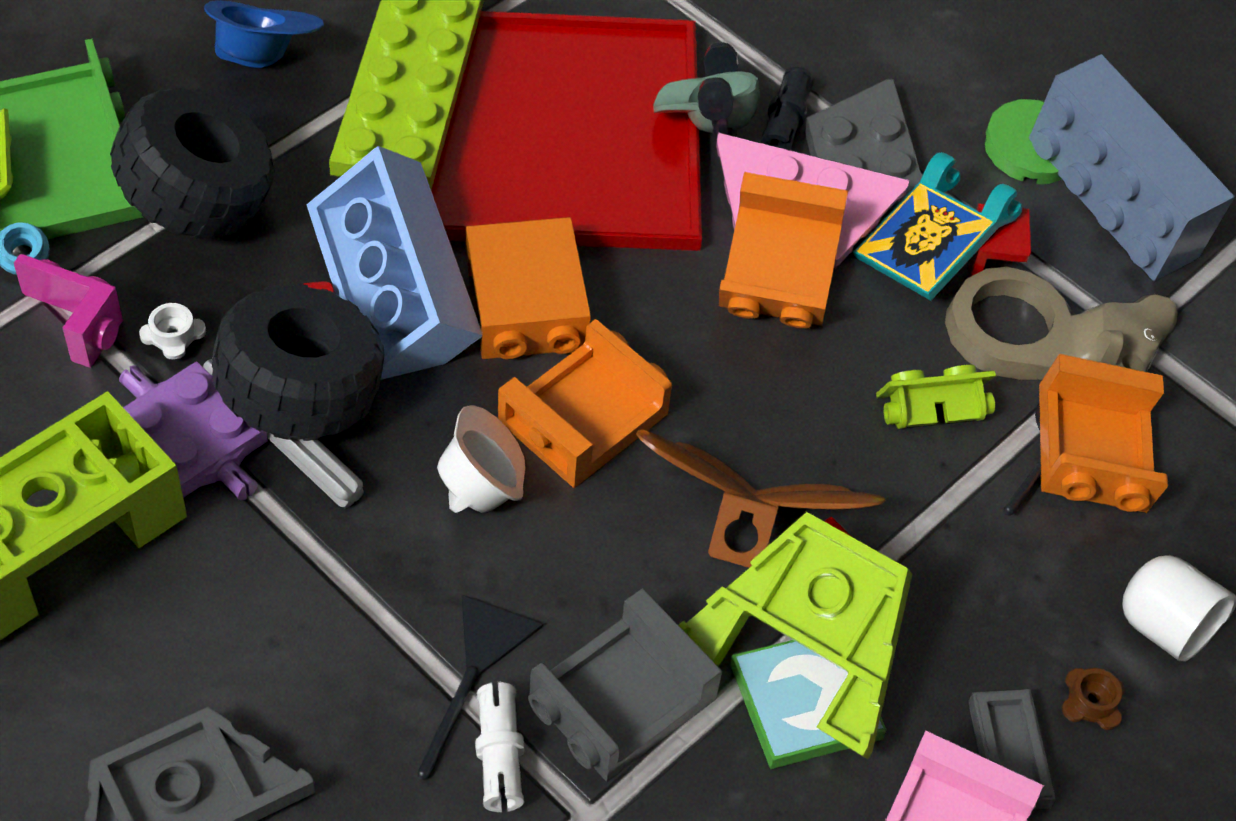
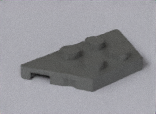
[805,79,922,222]
[85,707,315,821]

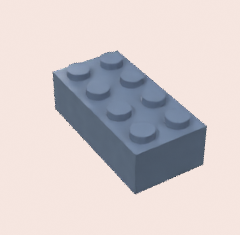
[1029,54,1235,282]

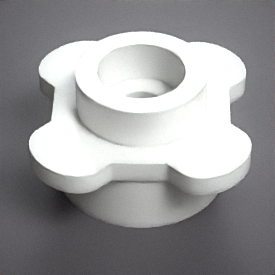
[139,303,206,359]

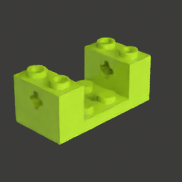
[0,391,187,640]

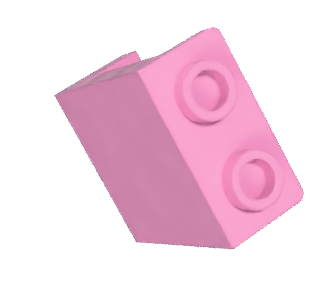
[886,731,1043,821]

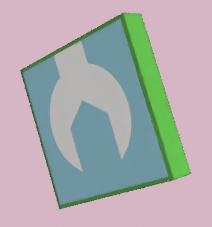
[730,640,886,769]

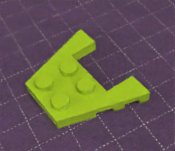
[678,512,912,759]

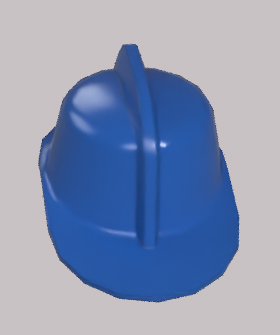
[204,0,324,68]

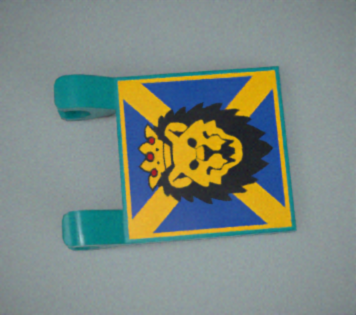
[853,152,1022,301]

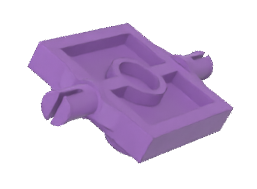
[119,361,268,501]

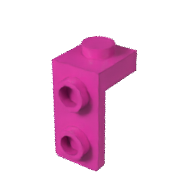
[14,254,123,368]

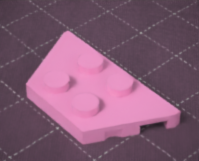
[716,133,909,268]

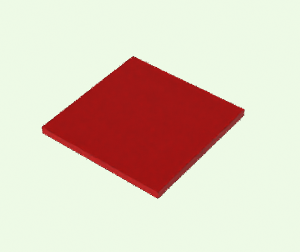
[431,11,702,251]

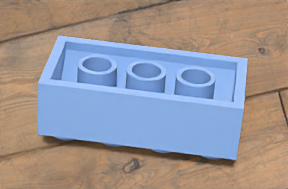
[307,146,482,380]

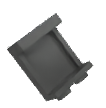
[528,588,722,782]

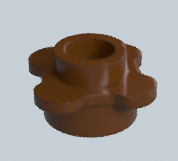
[1062,668,1125,730]

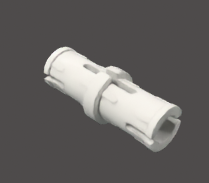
[475,682,524,812]

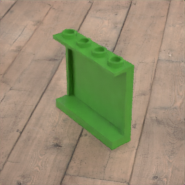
[0,39,143,246]

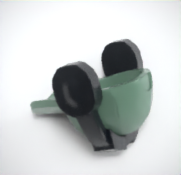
[653,42,760,145]

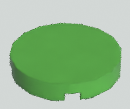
[984,99,1062,184]

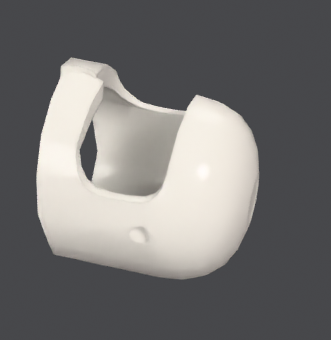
[1122,555,1236,661]

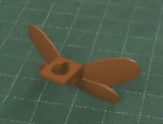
[636,430,885,568]

